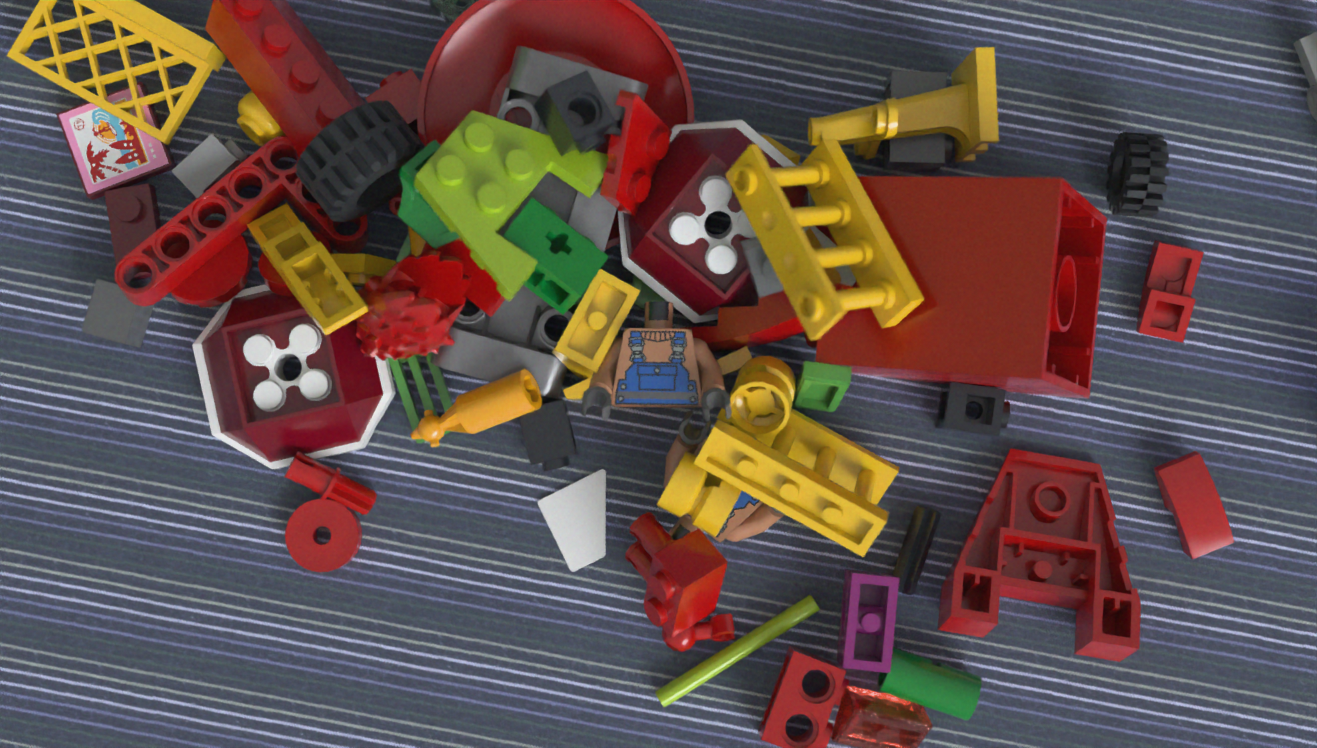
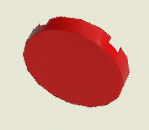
[166,220,253,307]

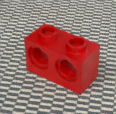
[758,645,850,748]

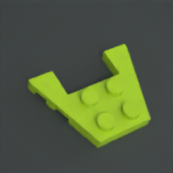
[414,110,608,301]

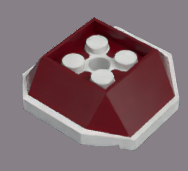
[617,119,815,323]
[192,284,396,469]

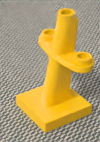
[808,47,999,162]

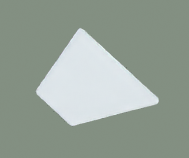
[538,469,606,572]

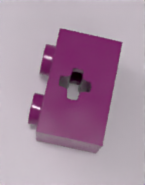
[836,569,899,673]

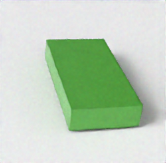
[792,361,852,412]

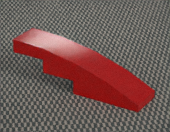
[680,283,856,352]

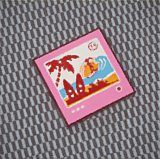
[56,82,176,200]

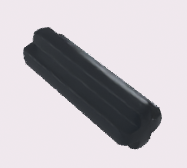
[892,505,941,595]

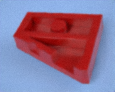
[600,89,672,216]

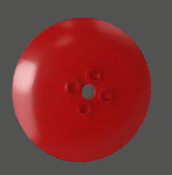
[417,0,694,250]

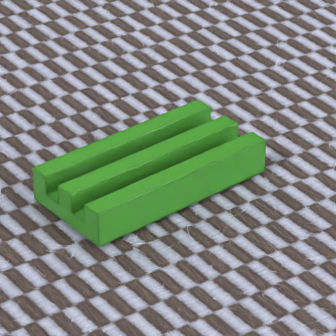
[388,352,454,444]

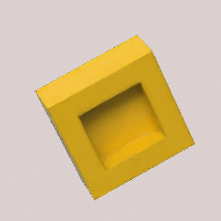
[331,254,396,286]

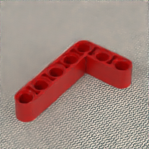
[114,136,369,307]

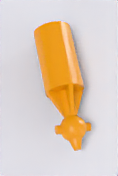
[410,369,542,447]

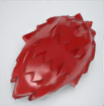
[354,251,472,361]

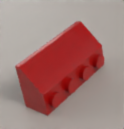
[205,0,365,154]

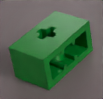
[502,197,609,315]

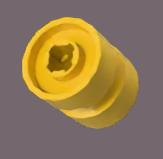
[730,356,796,438]
[656,451,742,537]

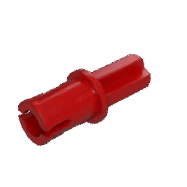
[284,451,377,515]

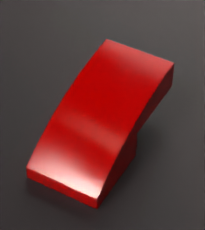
[1136,240,1204,343]
[1154,451,1234,560]

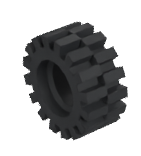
[1106,132,1169,218]

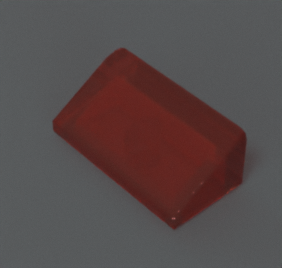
[831,685,933,748]

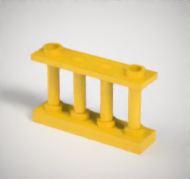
[725,139,924,340]
[693,387,900,557]

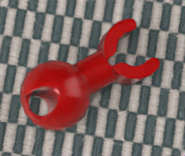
[661,613,735,652]

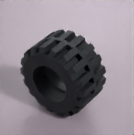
[295,100,426,222]

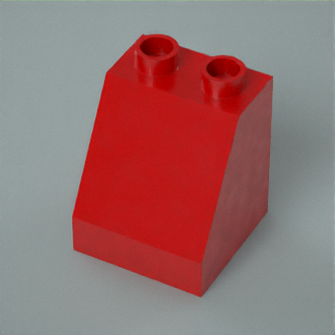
[804,176,1107,399]

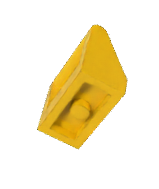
[552,269,640,380]

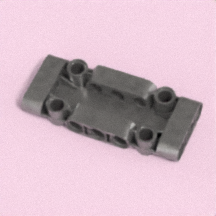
[430,46,649,398]

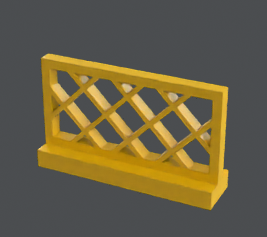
[6,0,227,145]

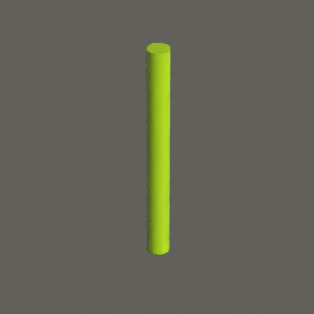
[655,595,820,708]

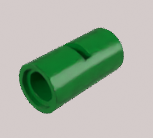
[877,647,981,721]

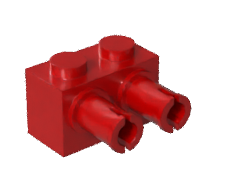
[625,512,728,638]

